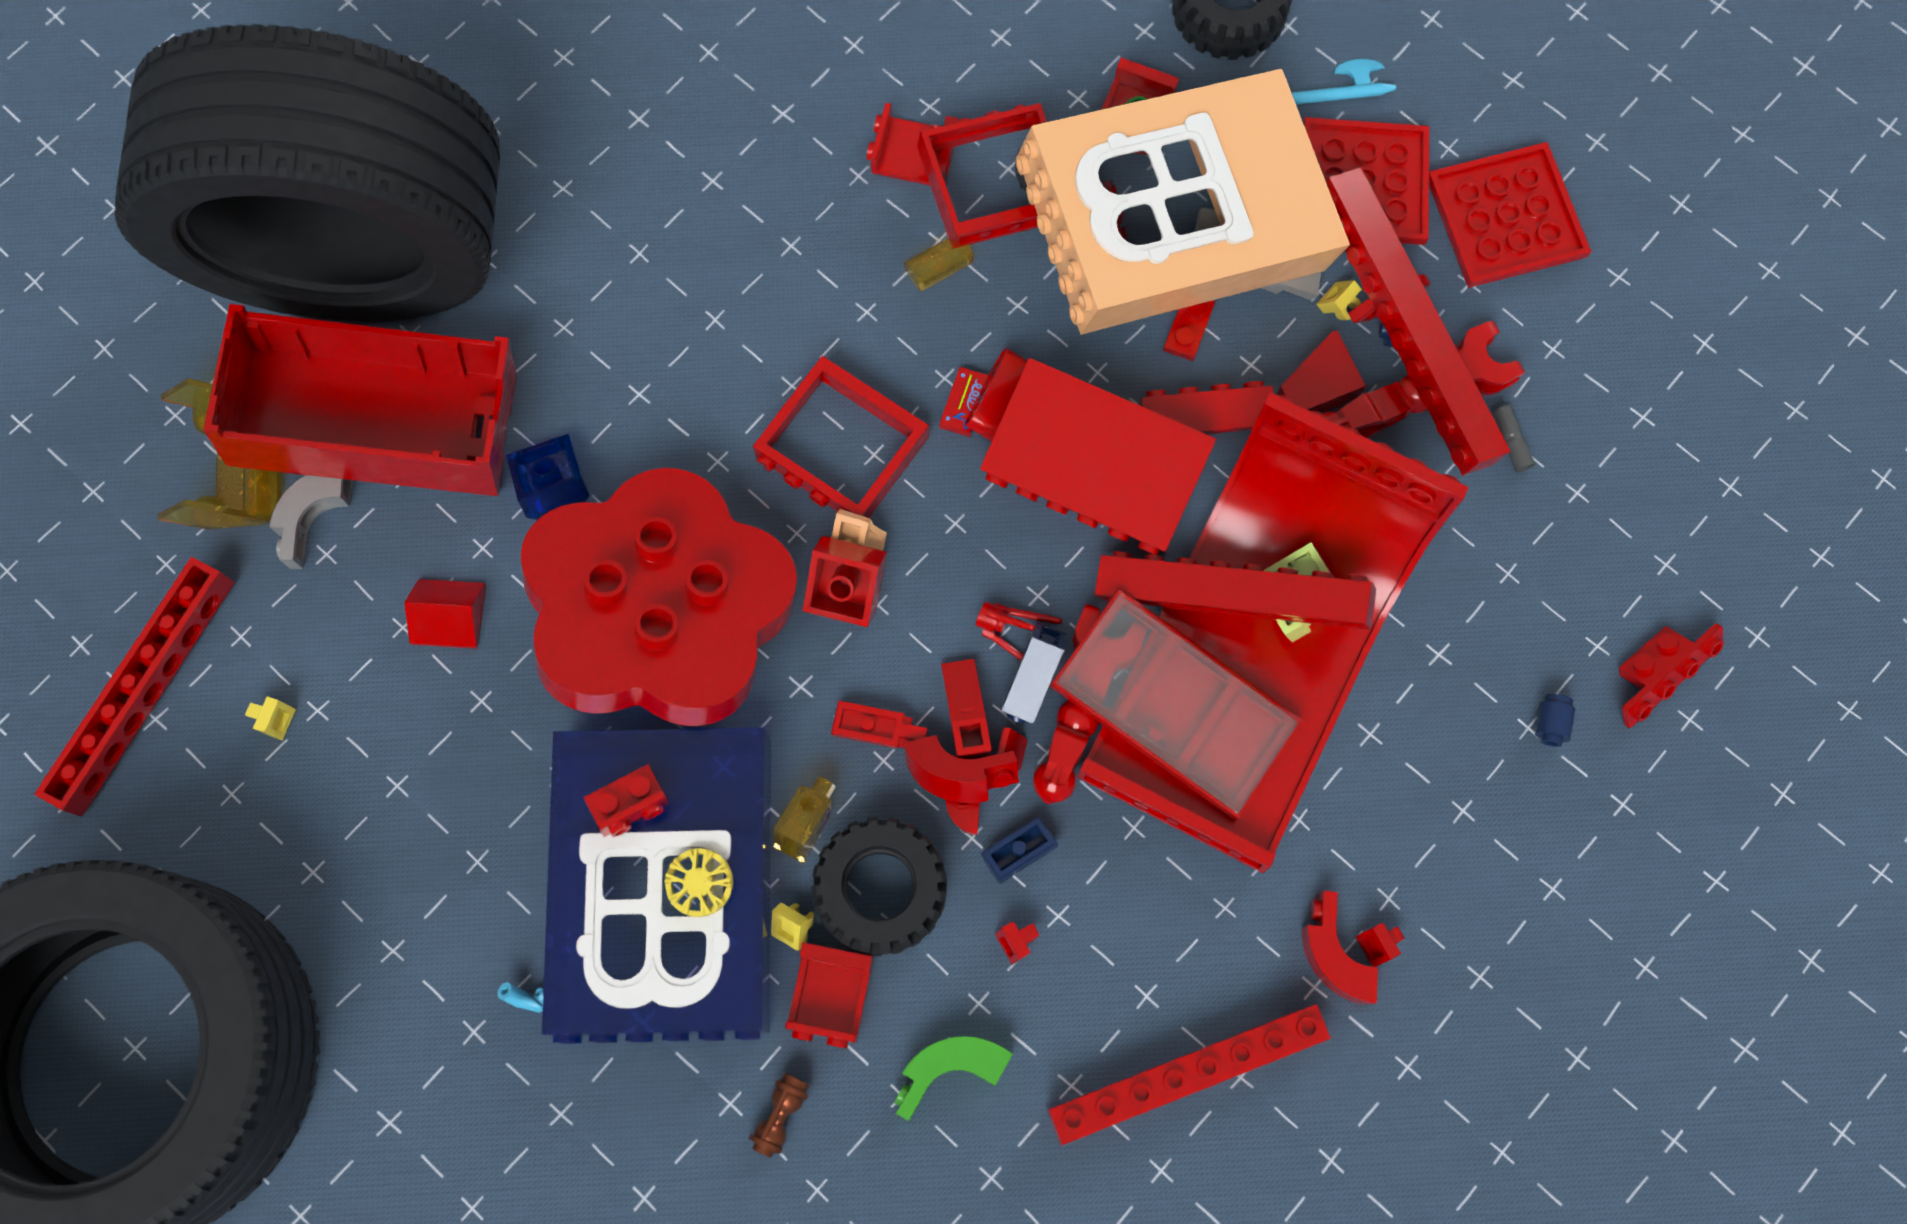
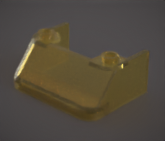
[158,378,281,529]

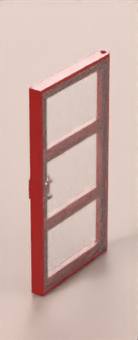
[1049,588,1303,821]

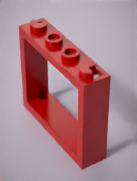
[917,103,1047,249]
[753,356,929,518]

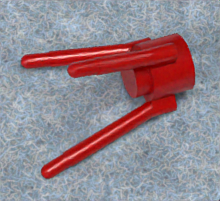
[976,602,1062,661]

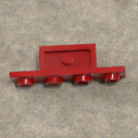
[1619,623,1724,728]

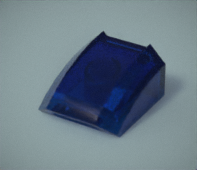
[506,433,590,520]

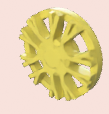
[664,848,733,917]

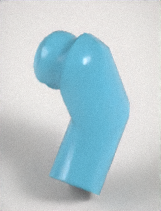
[498,982,553,1013]

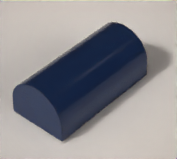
[981,816,1058,884]

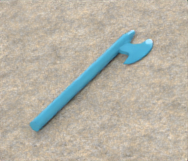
[1291,59,1396,105]

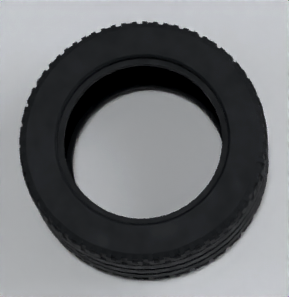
[115,24,500,322]
[0,860,320,1224]

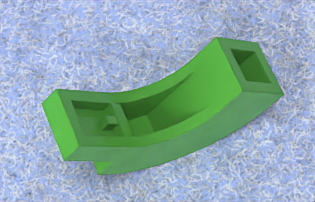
[894,1036,1013,1121]

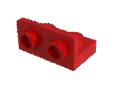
[583,764,669,837]

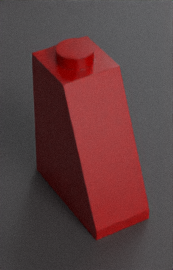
[1277,330,1366,413]

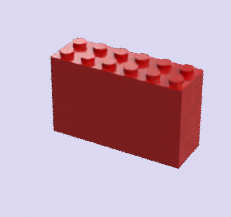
[980,357,1216,555]

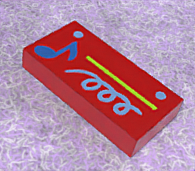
[939,367,989,437]

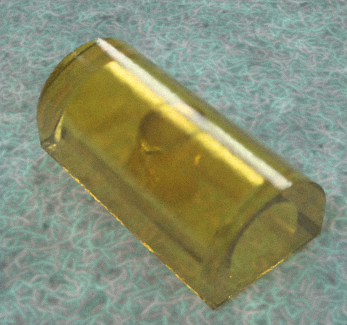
[903,238,974,292]

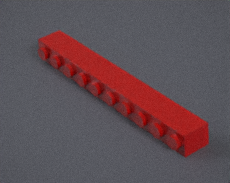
[1326,168,1511,476]

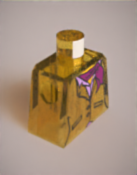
[773,777,835,864]

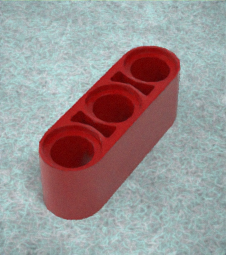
[964,347,1028,442]

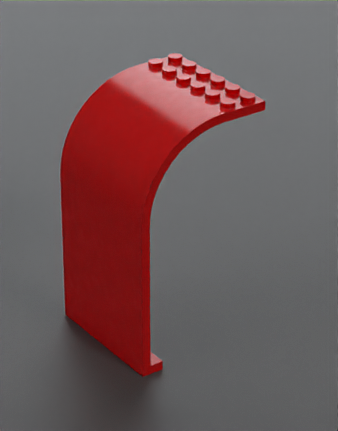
[1077,392,1469,874]

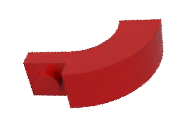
[903,735,1019,803]
[1301,891,1378,1005]

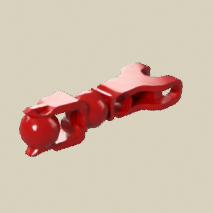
[1032,604,1147,804]

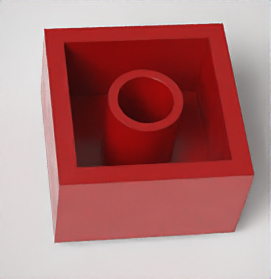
[803,536,887,627]

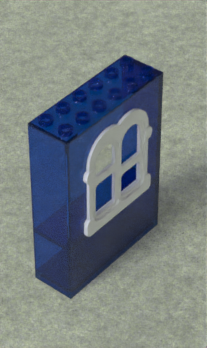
[542,727,771,1044]

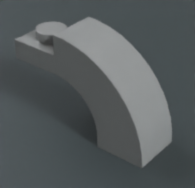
[270,475,352,569]

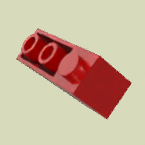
[941,659,992,759]

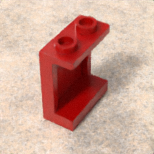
[1101,57,1179,155]
[785,943,874,1049]

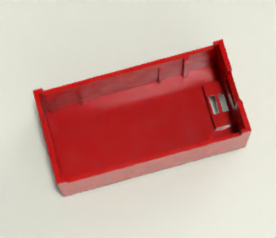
[203,304,517,497]

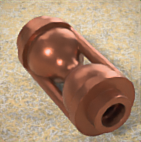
[748,1072,809,1158]

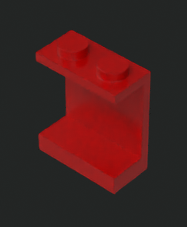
[866,103,958,185]

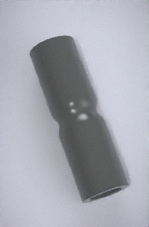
[1492,405,1535,472]

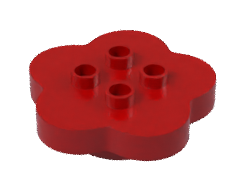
[521,468,797,726]

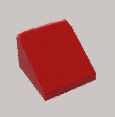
[997,727,1027,771]

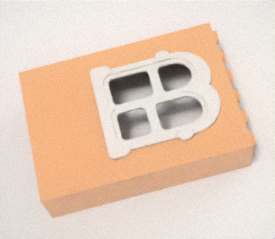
[1016,69,1350,335]

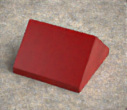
[404,579,486,649]

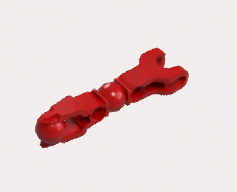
[1323,321,1525,439]

